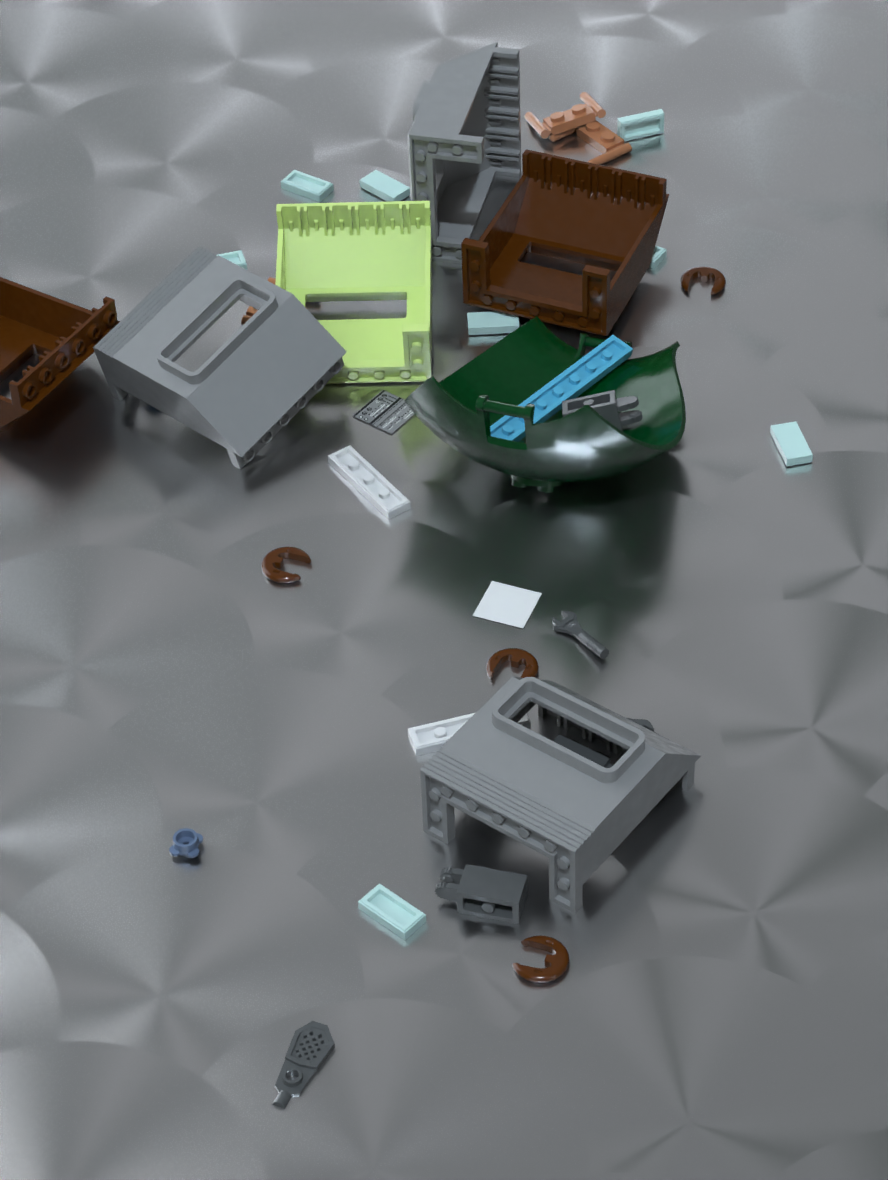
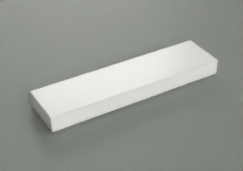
[328,445,411,520]
[408,713,531,756]

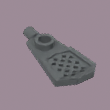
[273,1021,335,1109]

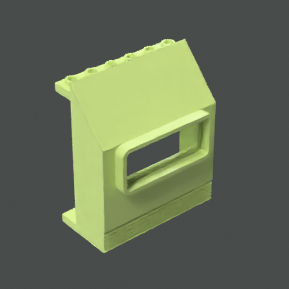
[275,201,432,384]

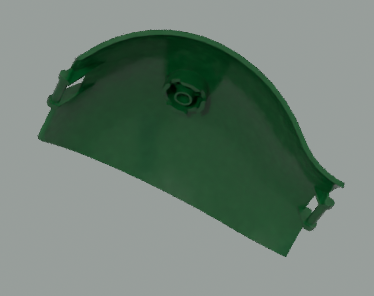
[405,316,686,493]

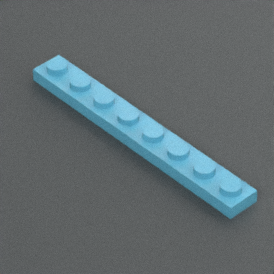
[490,335,633,442]

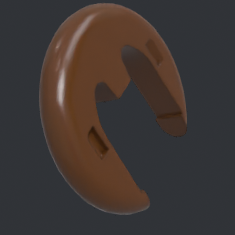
[680,266,726,296]
[261,547,311,583]
[486,648,539,680]
[512,935,569,983]

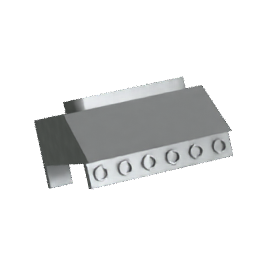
[407,42,521,265]
[93,246,346,470]
[420,677,701,914]

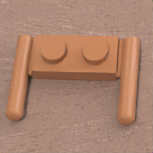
[524,92,606,139]
[549,120,632,165]

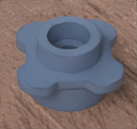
[169,828,203,858]

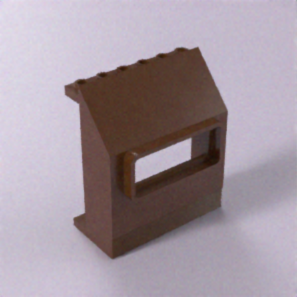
[461,149,669,337]
[0,277,120,432]

